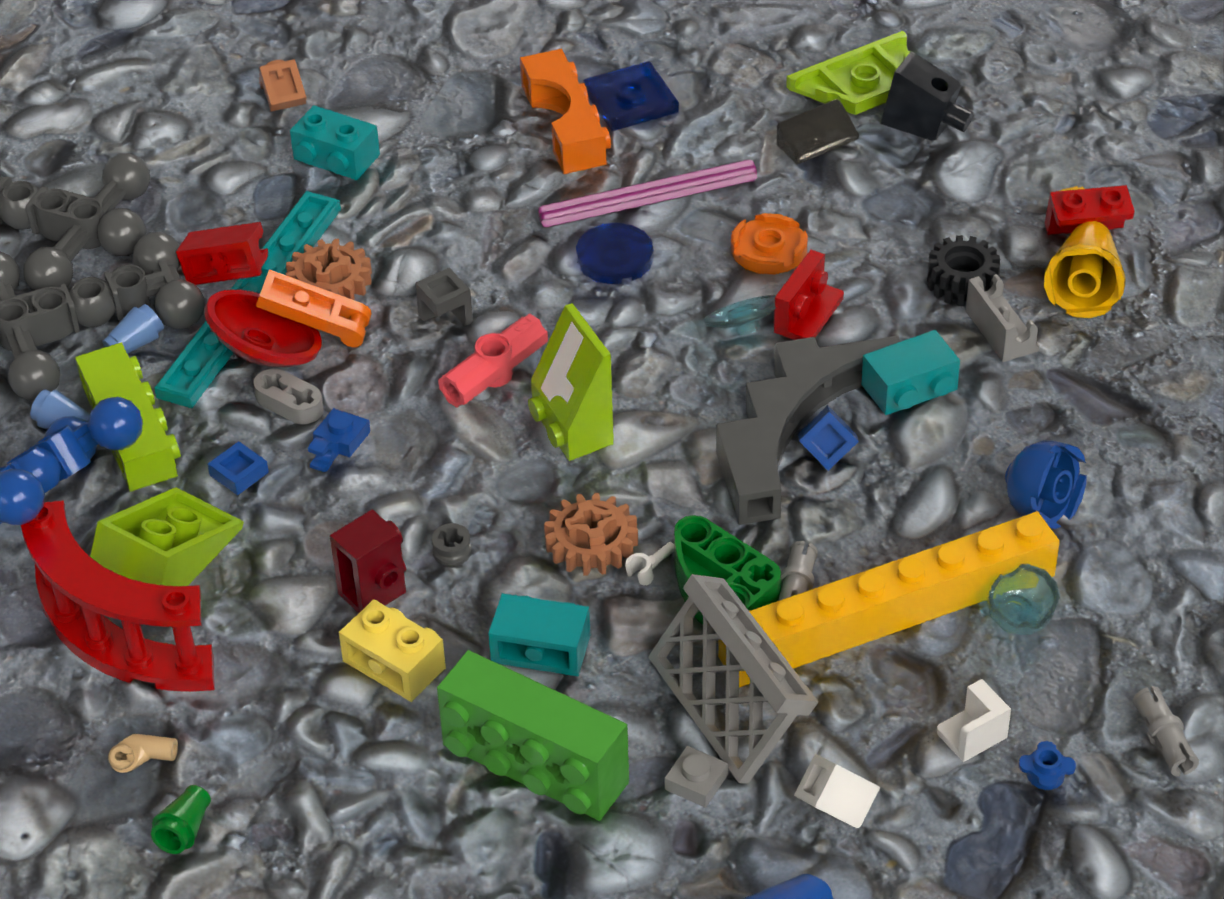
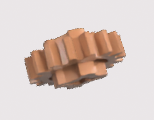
[286,239,372,301]
[544,493,638,576]

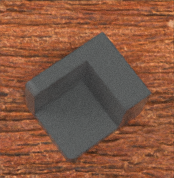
[415,267,473,326]

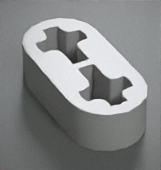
[253,369,324,424]

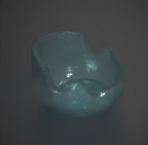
[987,564,1060,636]

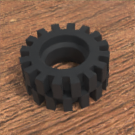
[927,235,1001,306]

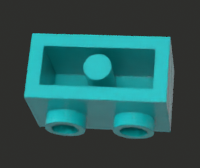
[290,105,380,180]
[861,330,960,416]
[488,593,591,676]

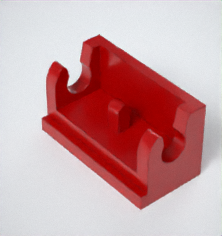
[176,222,268,285]

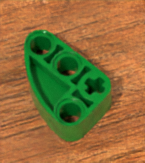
[674,515,781,625]

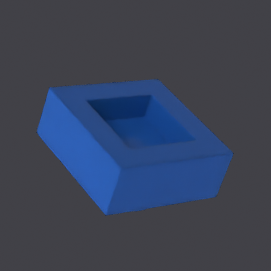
[207,441,269,496]

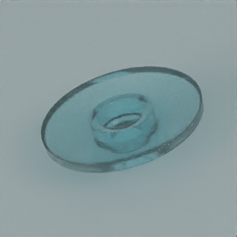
[704,295,776,335]

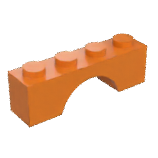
[520,49,611,174]

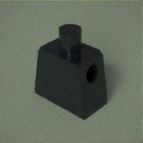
[881,52,974,141]

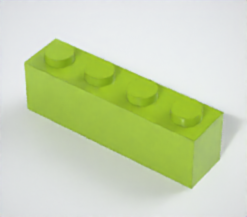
[75,342,181,492]

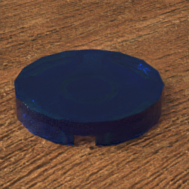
[576,223,654,285]

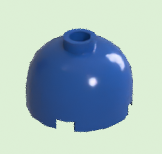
[1005,440,1087,529]

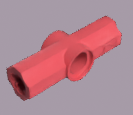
[438,313,548,408]

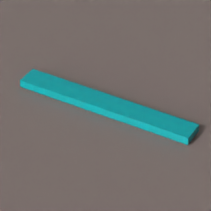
[154,191,341,409]

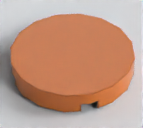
[731,213,808,275]

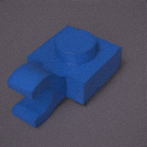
[308,408,370,473]

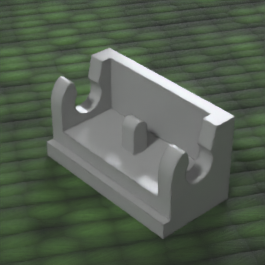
[966,274,1040,362]

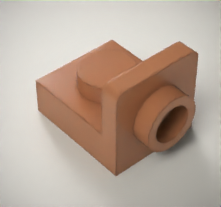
[259,59,307,112]

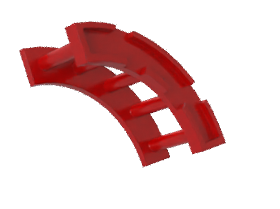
[21,500,215,692]

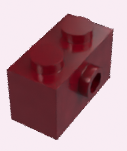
[330,509,406,613]

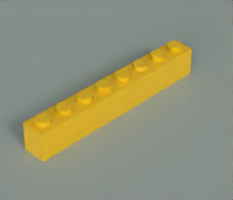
[718,511,1060,688]

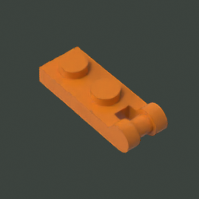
[255,269,372,347]

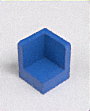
[798,405,859,471]

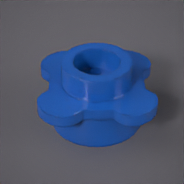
[1019,741,1076,790]

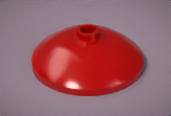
[204,290,322,367]

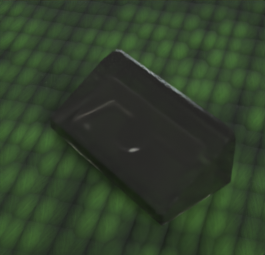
[776,99,859,165]

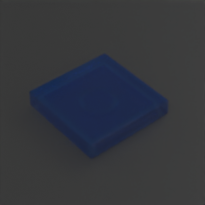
[583,61,679,131]

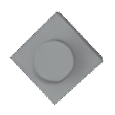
[665,746,728,808]

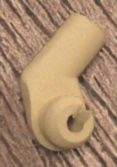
[108,734,178,773]

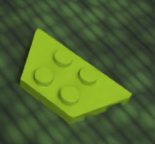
[786,31,910,115]

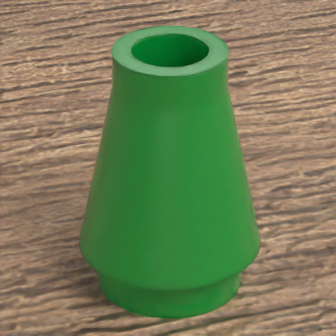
[151,785,211,854]

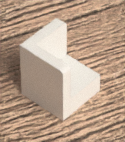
[937,679,1011,762]
[794,753,880,828]

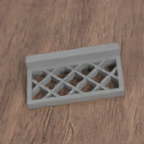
[648,574,818,784]

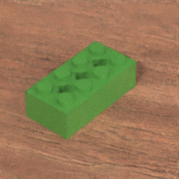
[437,650,629,821]

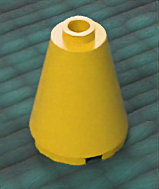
[1044,221,1125,318]

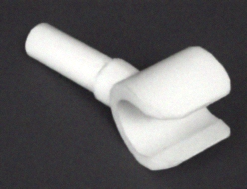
[625,542,674,586]

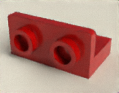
[1044,185,1135,235]
[774,249,844,340]

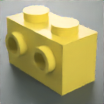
[339,599,446,702]

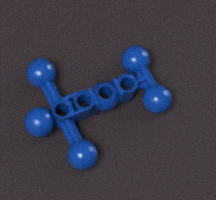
[0,397,143,525]

